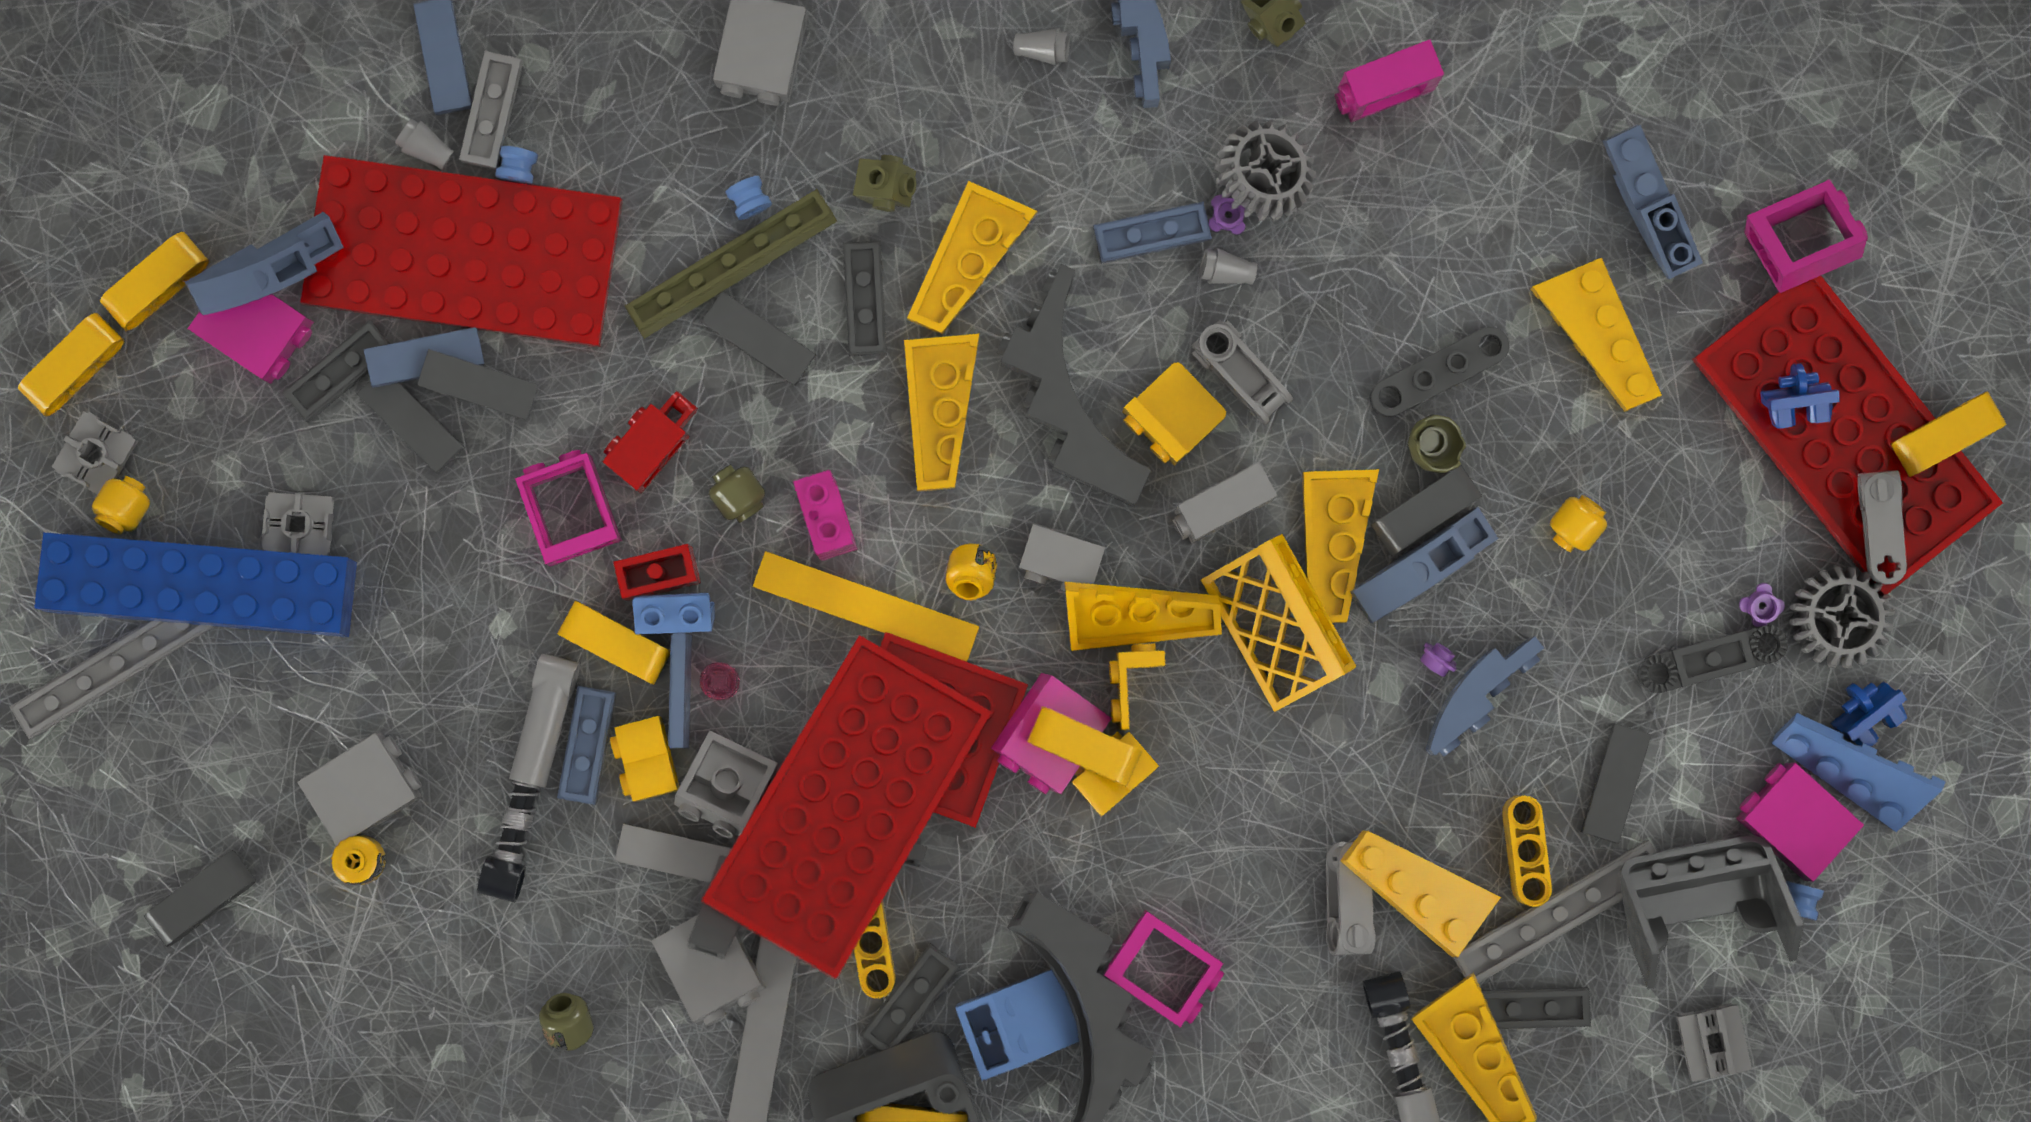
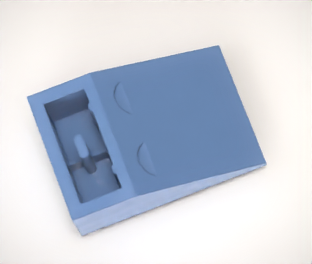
[955,969,1079,1081]

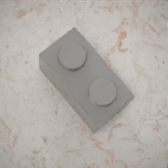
[1019,524,1106,592]

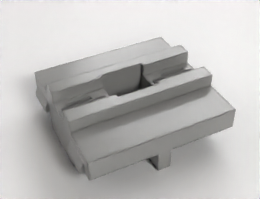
[52,411,138,495]
[261,492,334,556]
[1676,1003,1752,1082]

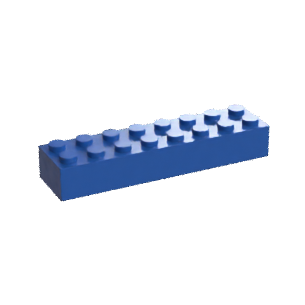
[34,532,357,637]

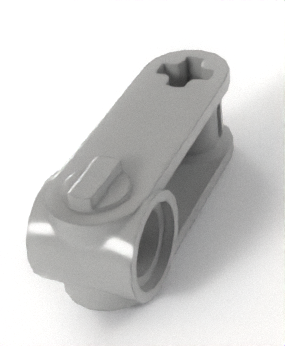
[1191,320,1293,425]
[1858,470,1907,585]
[1326,841,1375,956]

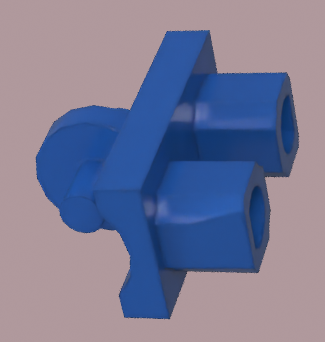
[1760,363,1840,429]
[1830,682,1907,747]

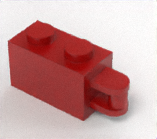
[602,391,698,494]

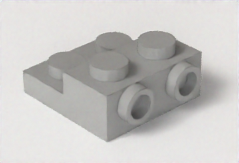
[674,730,778,838]

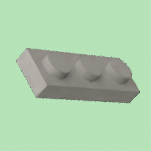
[459,51,523,170]

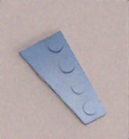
[1772,713,1946,832]

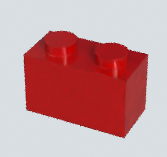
[613,544,701,601]

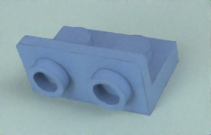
[633,593,715,635]

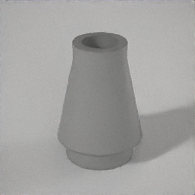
[1013,28,1070,66]
[395,119,454,170]
[1199,247,1257,285]

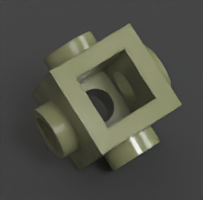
[1240,0,1306,47]
[853,155,916,212]

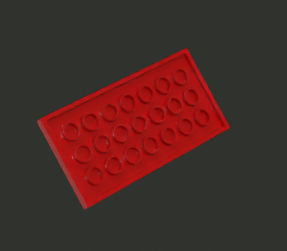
[300,155,623,347]
[1692,276,2003,596]
[701,635,992,980]

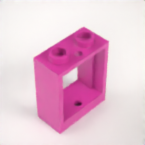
[1335,39,1444,123]
[1744,180,1868,293]
[515,450,622,566]
[793,470,858,561]
[1103,910,1224,1028]

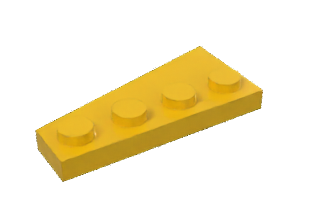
[907,181,1037,335]
[1530,257,1662,412]
[904,334,979,492]
[1302,469,1379,623]
[1064,582,1222,651]
[1340,831,1501,958]
[1411,972,1537,1122]

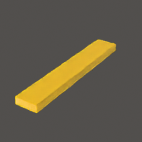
[752,551,980,662]

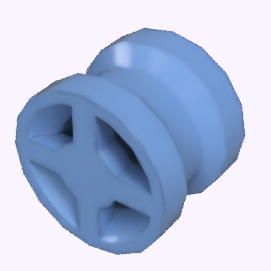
[495,146,538,185]
[725,176,772,220]
[1786,881,1824,921]

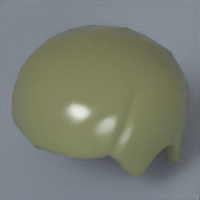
[1408,415,1466,473]

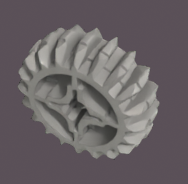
[1214,120,1316,222]
[1789,566,1895,669]

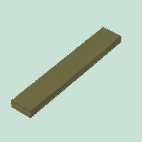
[624,189,837,339]

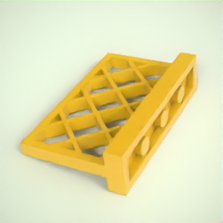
[1200,534,1357,712]

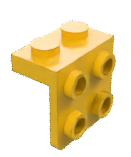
[1122,362,1226,466]
[1109,643,1165,730]

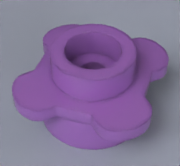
[1208,195,1245,235]
[1739,583,1785,627]
[1420,642,1457,677]

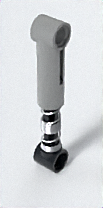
[477,653,580,903]
[1362,971,1441,1122]

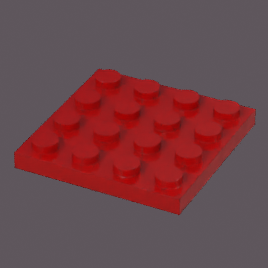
[880,632,1028,828]

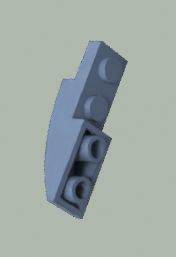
[1111,0,1171,108]
[1602,125,1703,279]
[185,212,344,315]
[1350,507,1499,623]
[1425,636,1544,757]

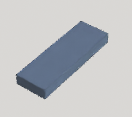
[413,0,472,115]
[1093,201,1212,264]
[363,328,484,388]
[668,633,692,748]
[557,686,617,805]

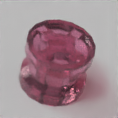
[699,662,740,701]

